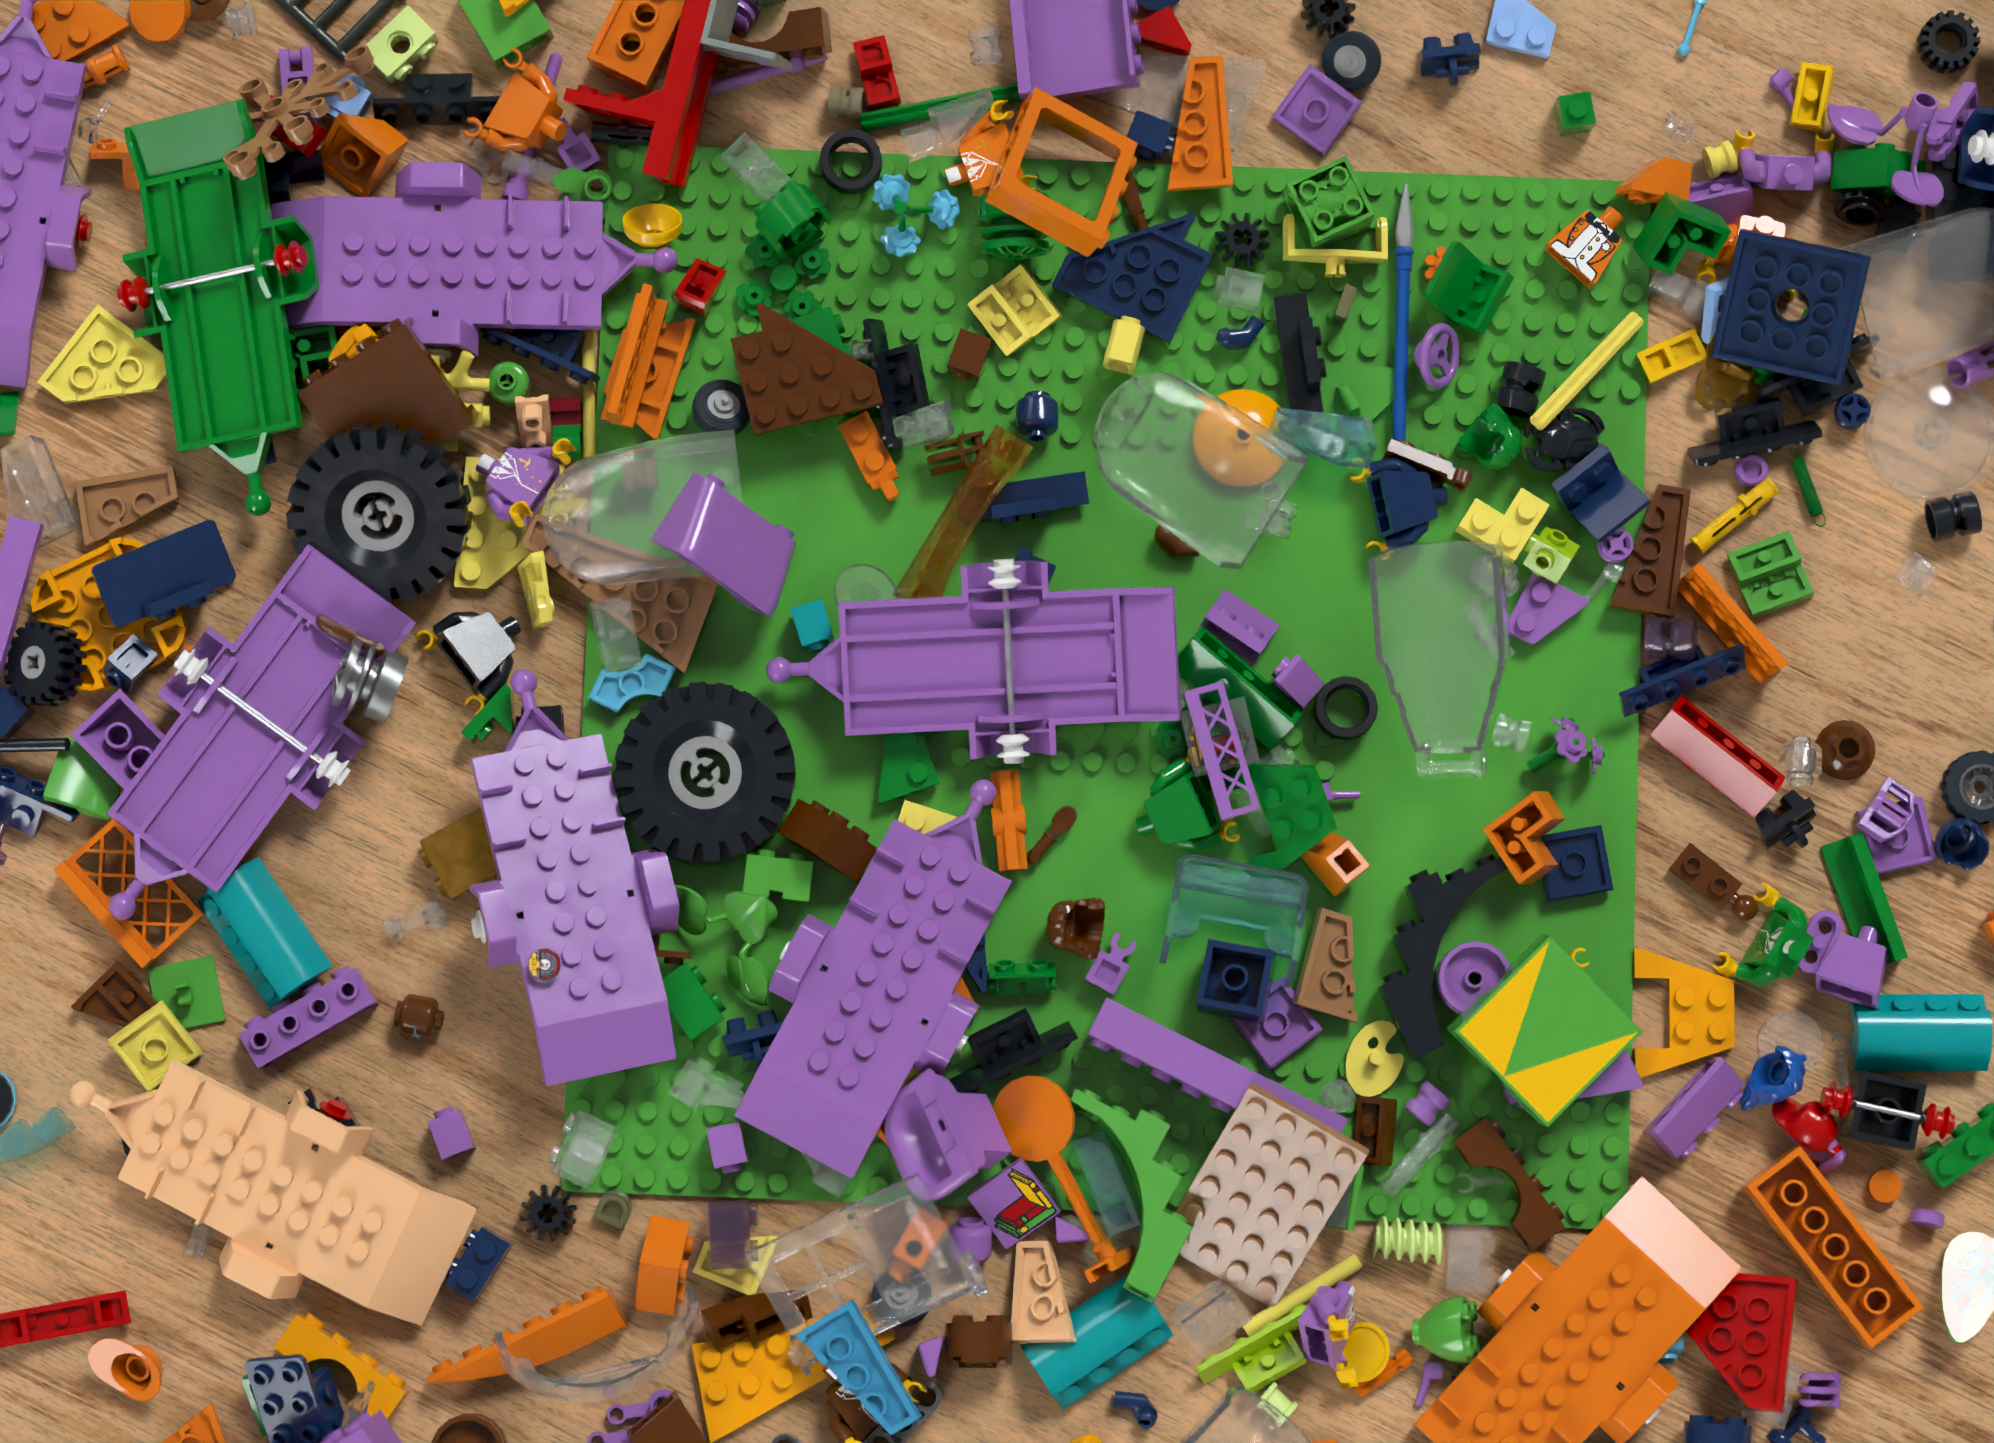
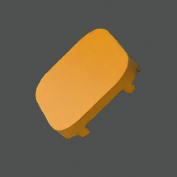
[29,537,188,693]

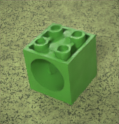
[1282,156,1375,249]

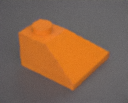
[320,113,409,197]

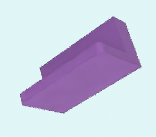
[1689,172,1754,225]

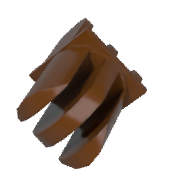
[924,431,991,477]

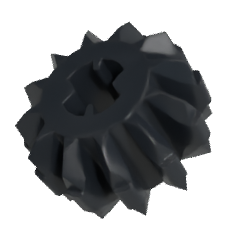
[1300,0,1356,39]
[1214,213,1270,269]
[520,1185,577,1241]

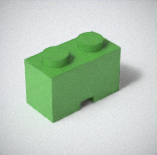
[743,849,815,904]

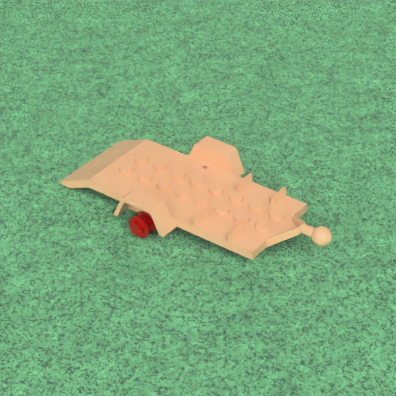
[70,1059,477,1326]

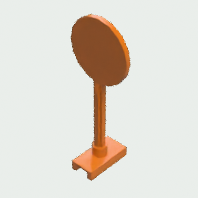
[993,1075,1137,1283]

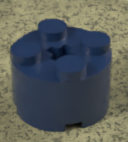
[1683,1415,1752,1443]

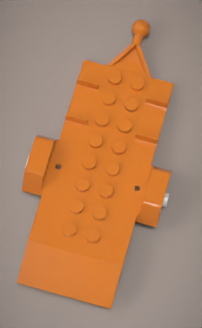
[1414,1176,1742,1443]

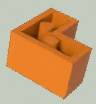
[1483,791,1566,884]
[634,1215,695,1316]

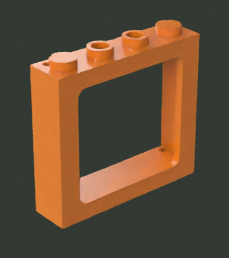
[985,87,1138,257]

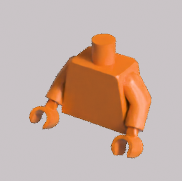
[463,48,567,153]

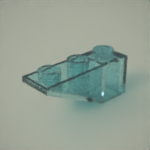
[1268,408,1378,469]
[1072,1130,1141,1237]

